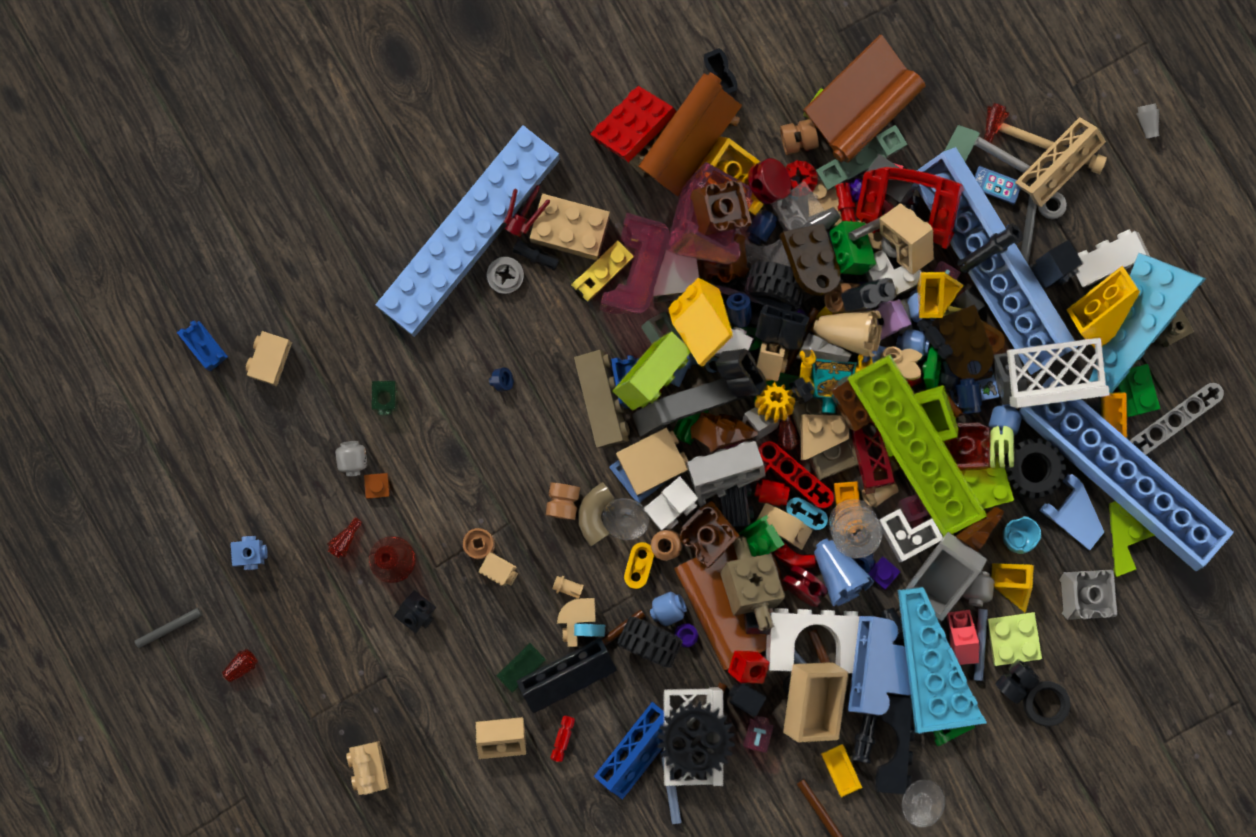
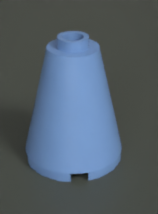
[814,539,874,607]

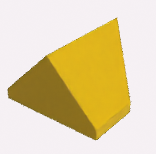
[917,272,964,318]
[991,563,1034,613]

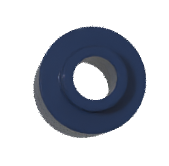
[746,209,778,245]
[726,293,752,328]
[956,378,983,414]

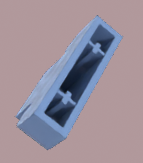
[848,616,911,715]

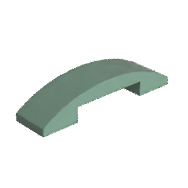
[816,125,907,191]

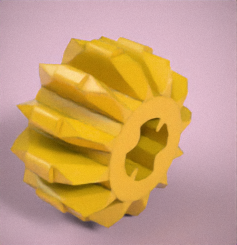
[755,382,795,423]

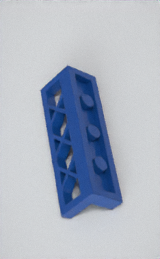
[594,702,671,800]

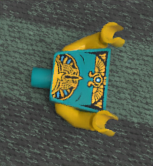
[799,350,873,414]

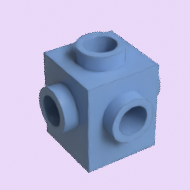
[231,536,268,570]

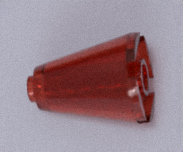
[369,536,415,583]

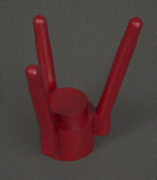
[504,185,550,237]

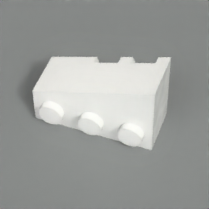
[1076,229,1150,288]

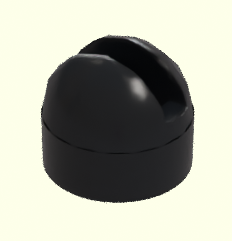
[939,373,959,392]

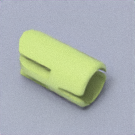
[990,426,1014,468]

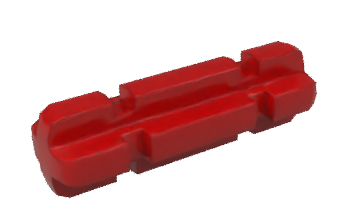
[551,716,575,762]

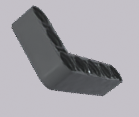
[632,378,746,437]

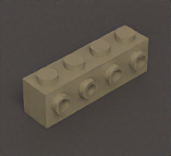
[574,350,630,448]

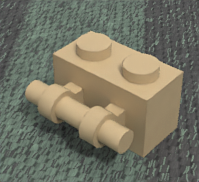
[347,741,389,795]

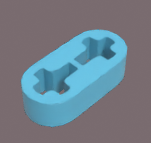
[786,498,828,530]
[574,624,605,637]

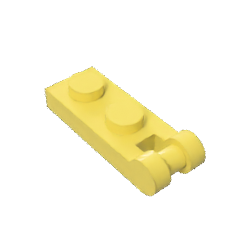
[571,240,634,302]

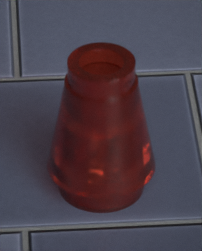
[222,649,258,682]

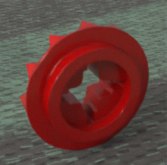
[785,160,818,197]

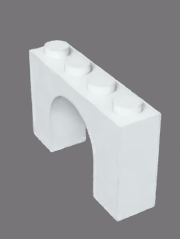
[766,608,859,673]

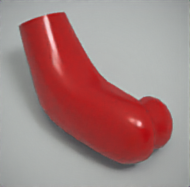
[773,542,816,569]

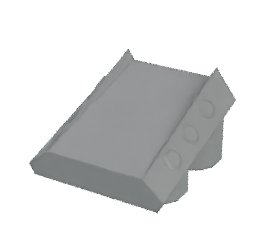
[796,334,851,363]
[1059,570,1117,620]

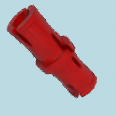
[835,183,856,222]

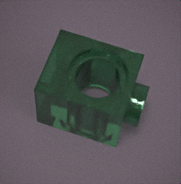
[372,381,398,416]

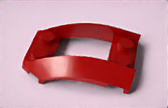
[855,167,964,249]

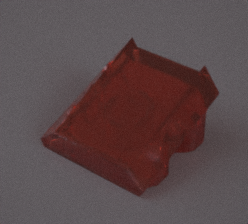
[943,422,990,471]

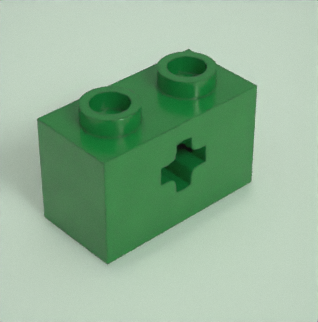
[829,221,876,275]

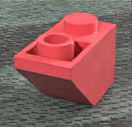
[946,610,979,665]

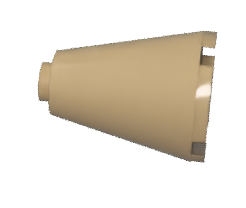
[814,310,882,357]

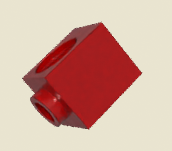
[728,650,770,684]

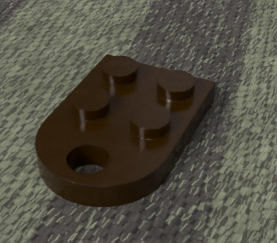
[780,223,841,296]
[932,304,994,380]

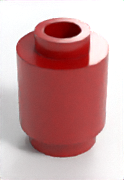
[754,479,790,506]

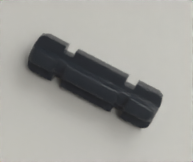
[917,318,953,359]

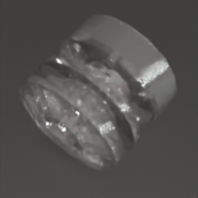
[828,499,882,558]

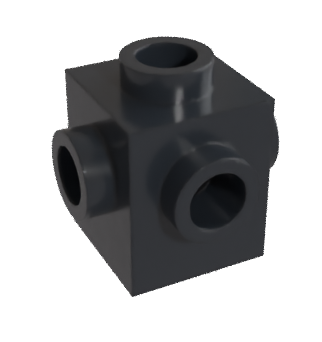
[394,590,437,634]

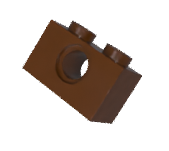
[826,376,873,431]

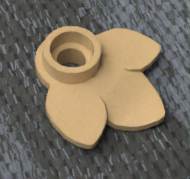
[880,346,923,380]

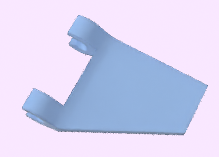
[1039,474,1104,550]

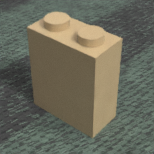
[616,428,689,496]

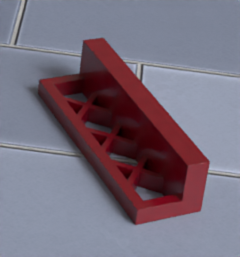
[850,421,894,495]

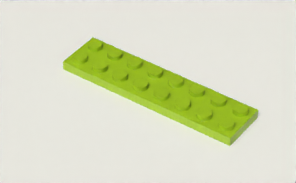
[848,354,986,537]

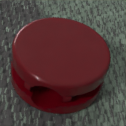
[748,158,791,205]
[782,566,828,607]

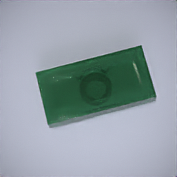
[496,643,547,693]

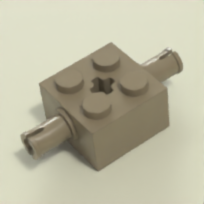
[720,537,785,631]

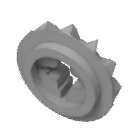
[487,257,524,294]

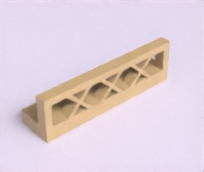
[1015,117,1106,207]

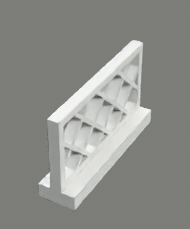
[1007,338,1109,408]
[664,687,723,786]

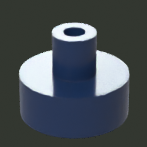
[489,367,514,392]
[851,549,875,573]

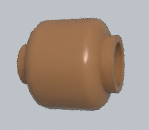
[651,530,683,561]

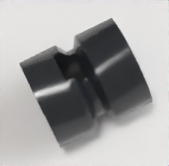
[995,659,1041,704]

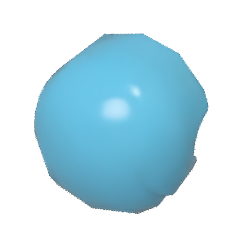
[1002,516,1041,554]

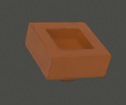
[364,473,390,499]

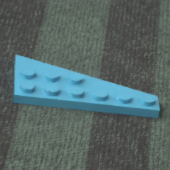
[1089,253,1206,393]
[898,587,987,733]

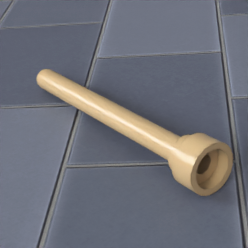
[999,123,1107,175]

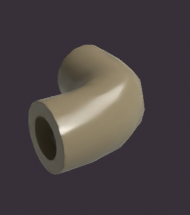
[578,482,616,547]

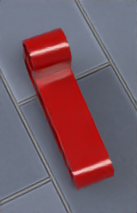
[753,441,834,509]

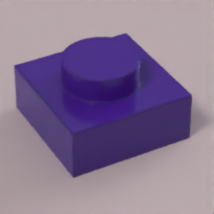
[867,556,900,590]

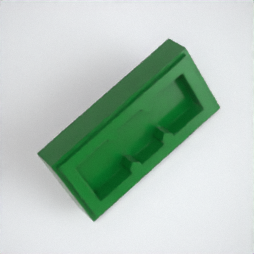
[923,343,943,390]

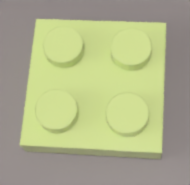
[987,612,1042,666]

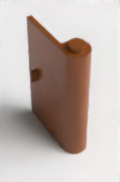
[803,35,926,163]
[638,72,742,197]
[674,544,774,670]

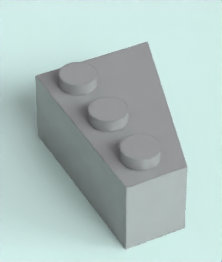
[687,441,765,507]

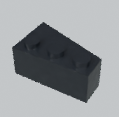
[1029,239,1083,291]

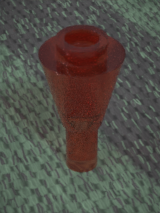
[984,103,1009,144]
[777,415,800,450]
[327,517,362,558]

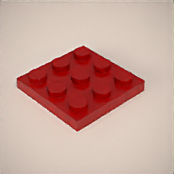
[590,86,677,163]

